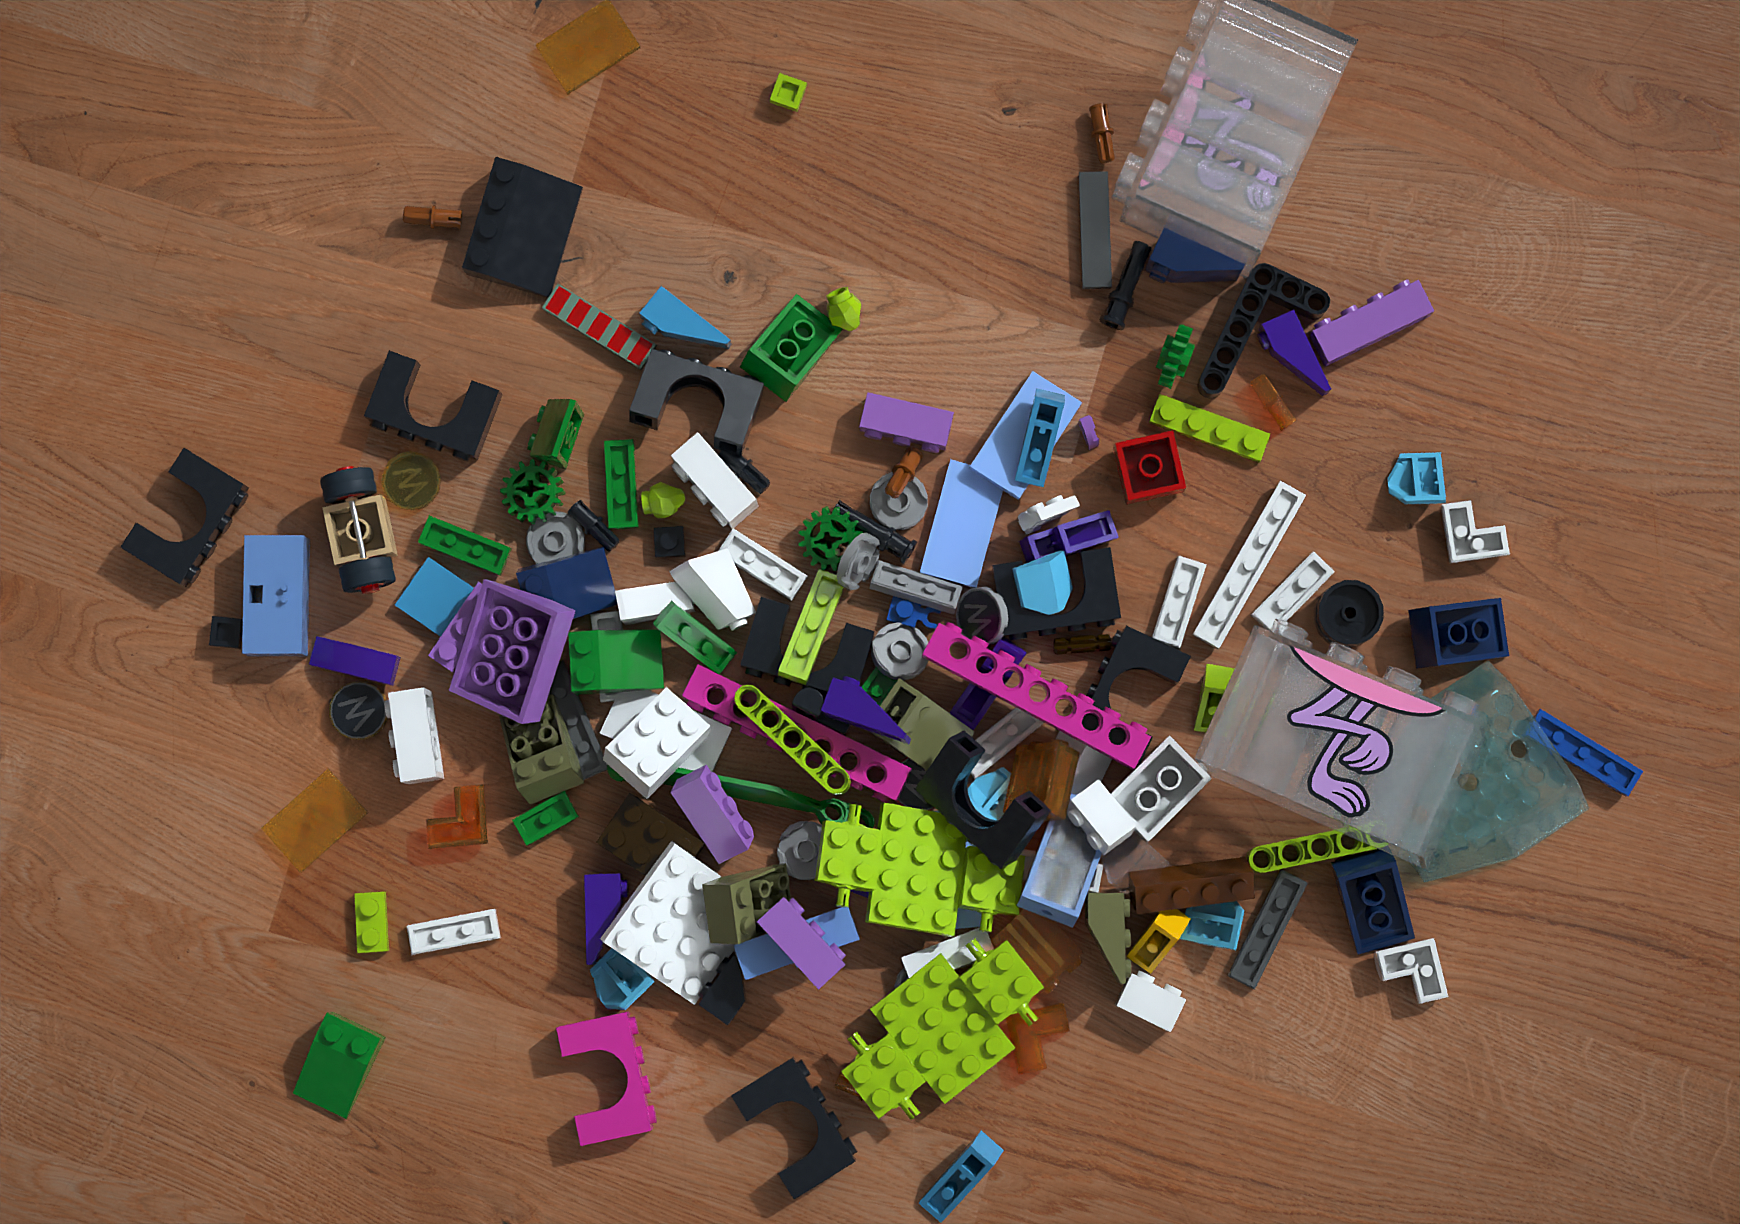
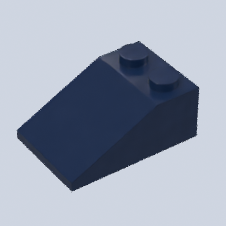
[1145,227,1245,283]
[516,547,617,619]
[1408,598,1509,669]
[1331,846,1415,955]

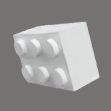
[671,432,759,529]
[384,687,444,784]
[603,687,711,799]
[1110,736,1212,842]

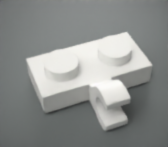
[1018,495,1080,534]

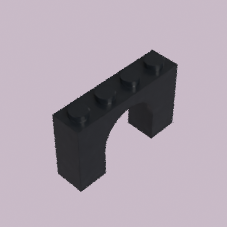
[629,349,764,457]
[364,350,502,462]
[120,448,249,587]
[992,547,1121,641]
[740,597,875,693]
[1082,625,1191,765]
[915,730,1051,869]
[731,1057,858,1199]

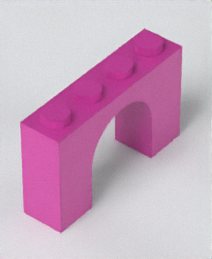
[556,1011,657,1146]

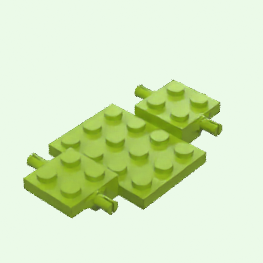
[815,803,1026,937]
[841,938,1044,1120]

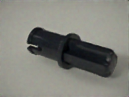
[718,450,770,494]
[568,500,619,552]

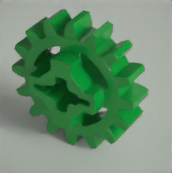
[1156,324,1195,389]
[500,459,566,524]
[798,506,863,571]

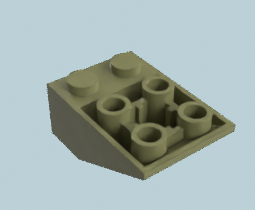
[868,678,975,771]
[499,694,584,804]
[702,863,791,944]
[1084,893,1131,984]

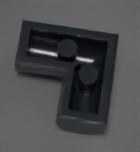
[792,688,851,736]

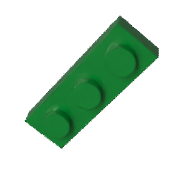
[604,439,639,530]
[418,515,512,576]
[653,600,738,674]

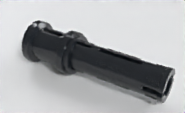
[1099,241,1152,330]
[831,500,917,564]

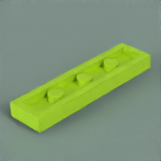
[1149,394,1270,463]
[778,569,844,685]

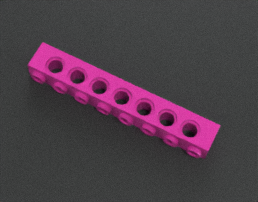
[922,622,1151,770]
[682,664,912,803]

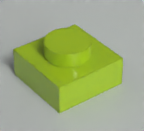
[770,73,807,112]

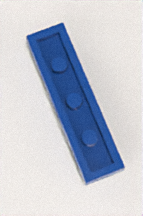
[1523,709,1643,797]

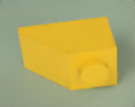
[1126,909,1191,974]

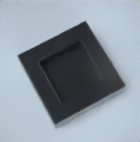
[654,526,685,558]
[209,616,243,649]

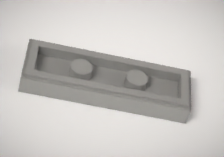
[869,560,963,615]

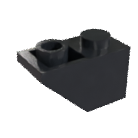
[698,955,746,1025]

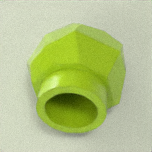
[826,287,861,331]
[641,482,685,518]

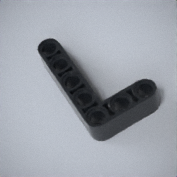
[1197,263,1330,399]

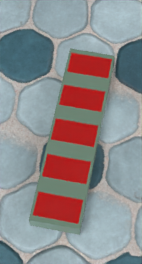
[542,283,657,371]

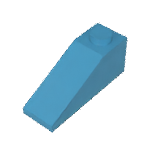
[639,286,732,349]
[1015,388,1065,487]
[919,1131,1004,1223]

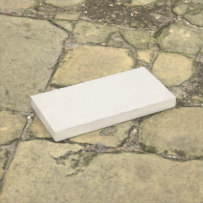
[600,690,732,772]

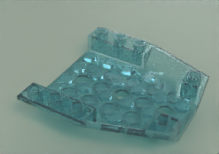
[1358,660,1589,882]

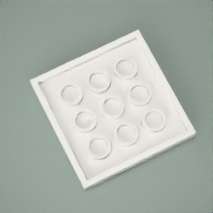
[600,841,737,1005]

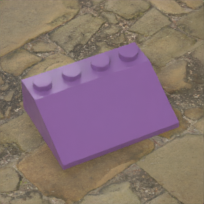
[449,579,575,724]

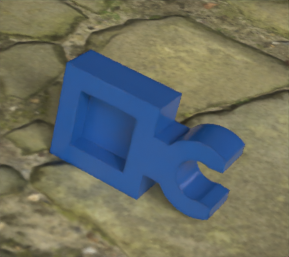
[886,596,941,629]

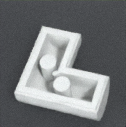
[1441,500,1510,563]
[1374,938,1448,1004]

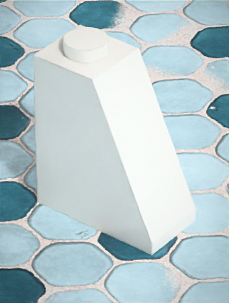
[670,549,756,631]
[615,582,695,625]

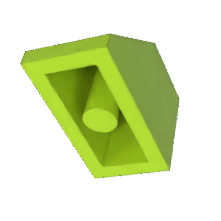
[1194,664,1236,736]

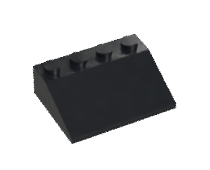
[462,157,583,298]

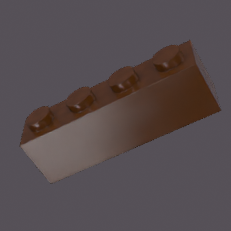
[1128,857,1255,914]

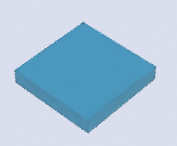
[395,557,474,637]

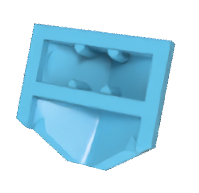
[1387,452,1446,504]
[1012,550,1073,615]
[967,767,1035,820]
[1180,901,1244,950]
[590,948,655,1010]

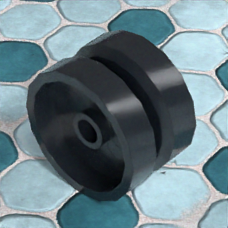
[1314,580,1384,648]

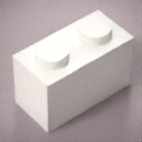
[1066,779,1136,855]
[1115,970,1186,1032]

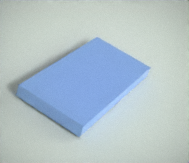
[969,371,1082,500]
[920,459,1003,588]

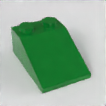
[740,294,843,402]
[527,399,585,470]
[568,630,664,695]
[293,1012,386,1119]

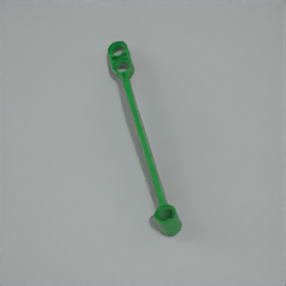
[607,764,875,828]

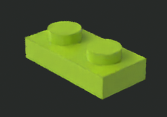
[354,892,389,953]

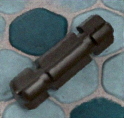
[1053,634,1112,655]

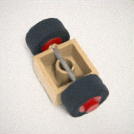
[320,466,398,594]

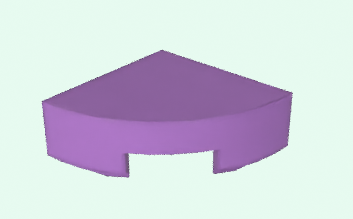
[1078,415,1099,450]

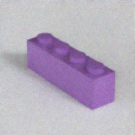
[1309,279,1434,367]

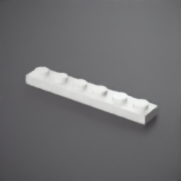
[1192,481,1306,649]

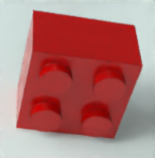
[1113,430,1186,505]

